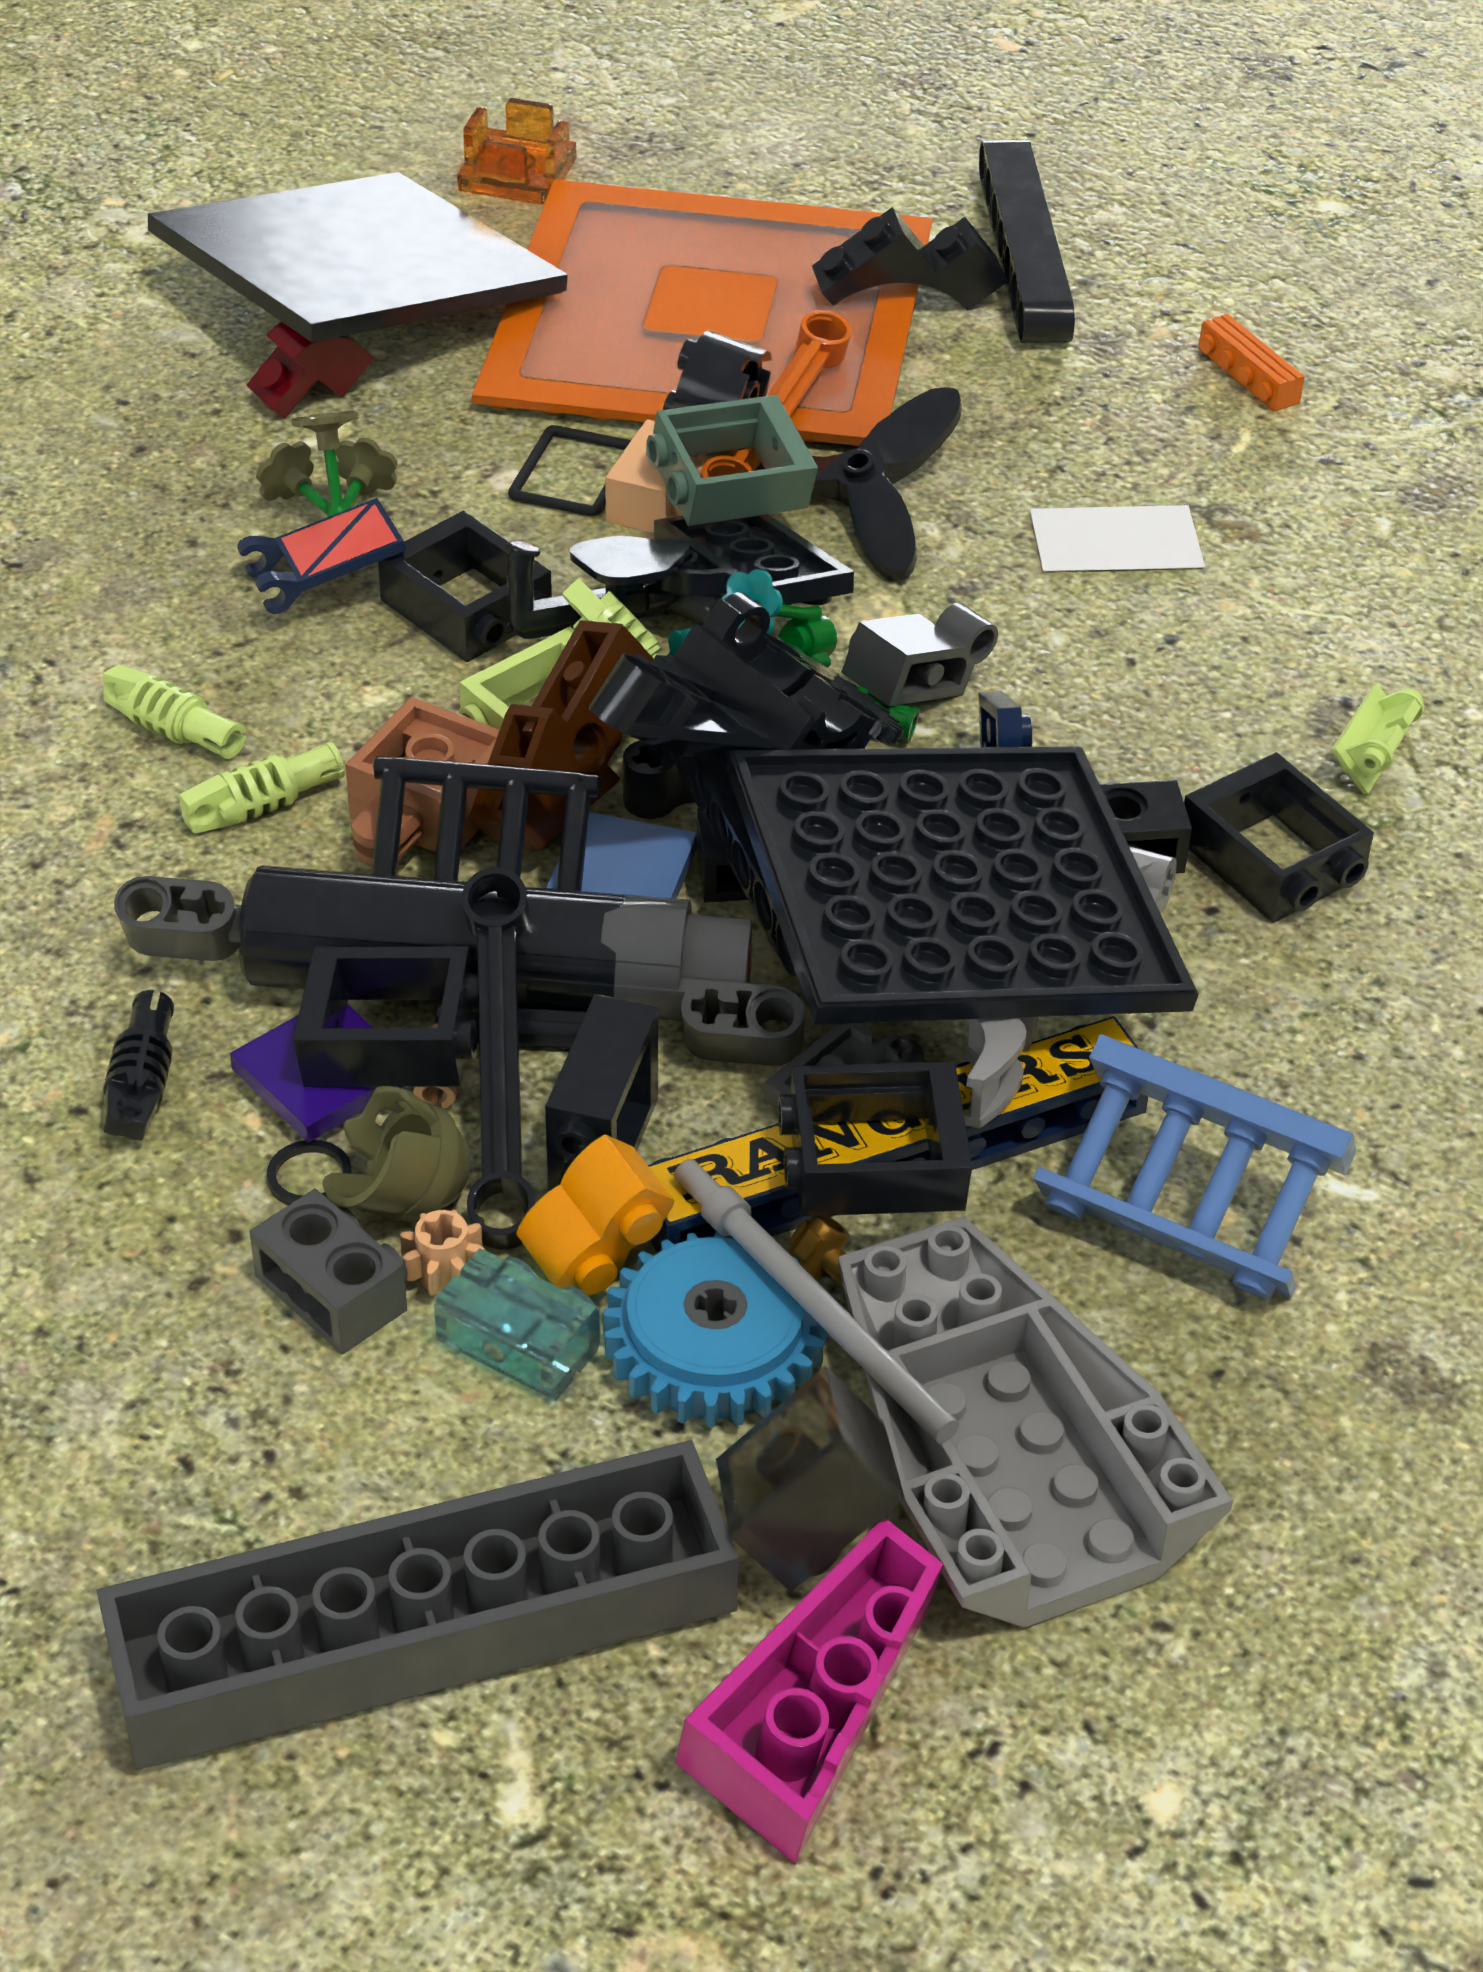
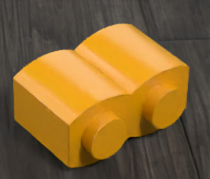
[516,1134,675,1300]

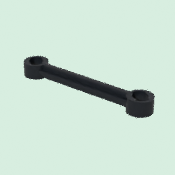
[461,868,536,1250]

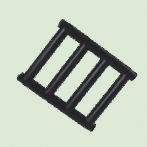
[371,757,601,891]

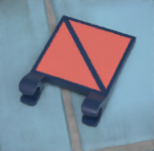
[237,498,407,614]

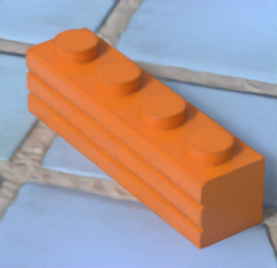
[1198,313,1305,412]

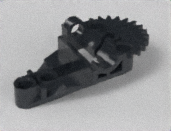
[589,592,904,758]

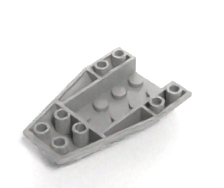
[838,1216,1233,1628]

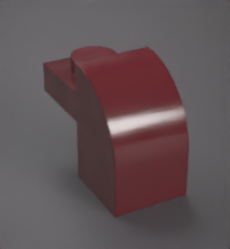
[246,322,375,419]

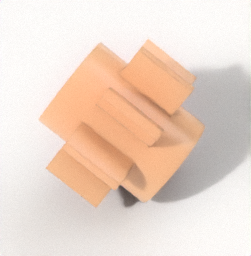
[400,1210,486,1296]

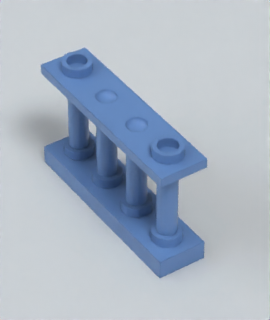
[1033,1034,1356,1300]

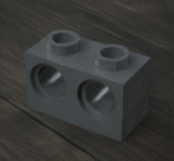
[249,1188,408,1355]

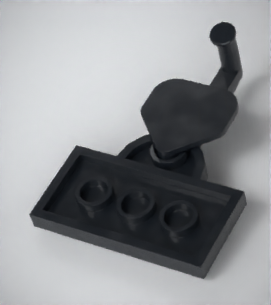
[506,514,854,639]

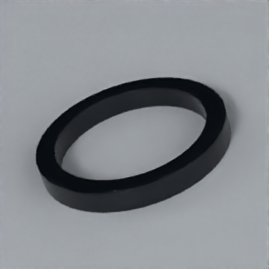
[267,1140,352,1205]

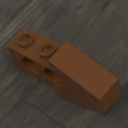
[468,620,654,851]

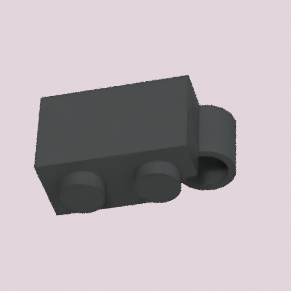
[841,602,998,706]

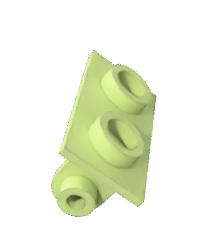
[1331,683,1424,795]

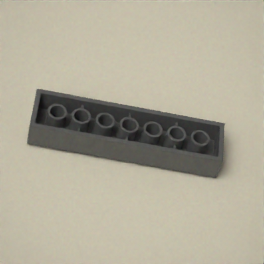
[96,1440,739,1770]

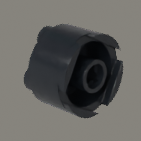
[663,330,772,452]

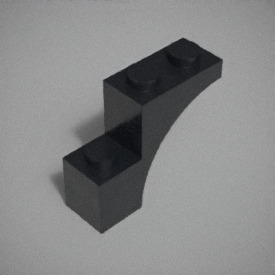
[812,207,1008,311]

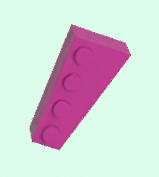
[675,1517,943,1865]

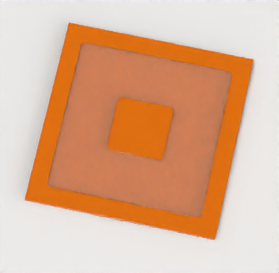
[472,179,933,448]

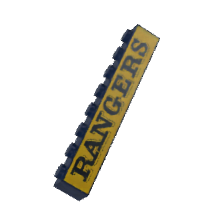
[648,1016,1148,1253]

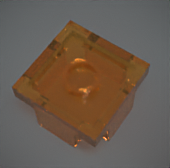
[457,98,577,205]

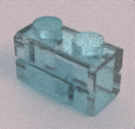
[434,1248,600,1401]

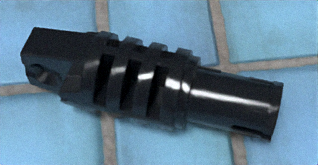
[103,990,174,1141]

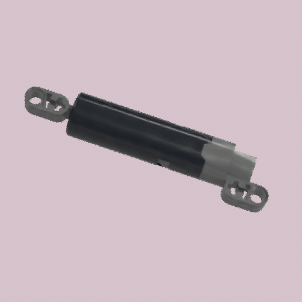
[114,865,804,1066]

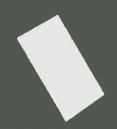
[1030,505,1205,572]

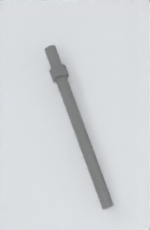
[674,1159,959,1443]

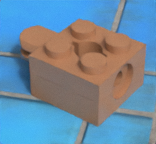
[345,696,500,867]

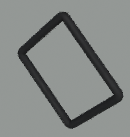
[508,425,631,516]

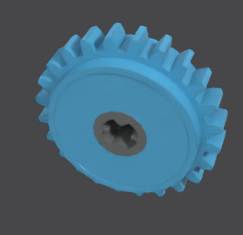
[603,1231,827,1427]

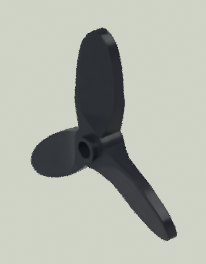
[755,387,962,581]

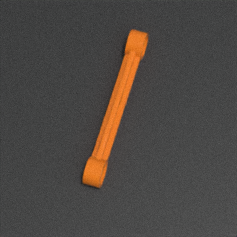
[700,310,852,478]

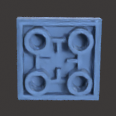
[546,812,697,899]

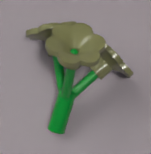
[256,411,398,517]

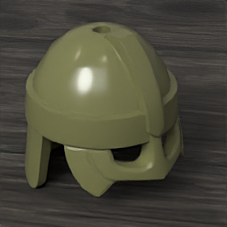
[322,1086,470,1222]

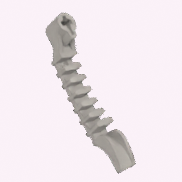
[964,846,1177,1128]

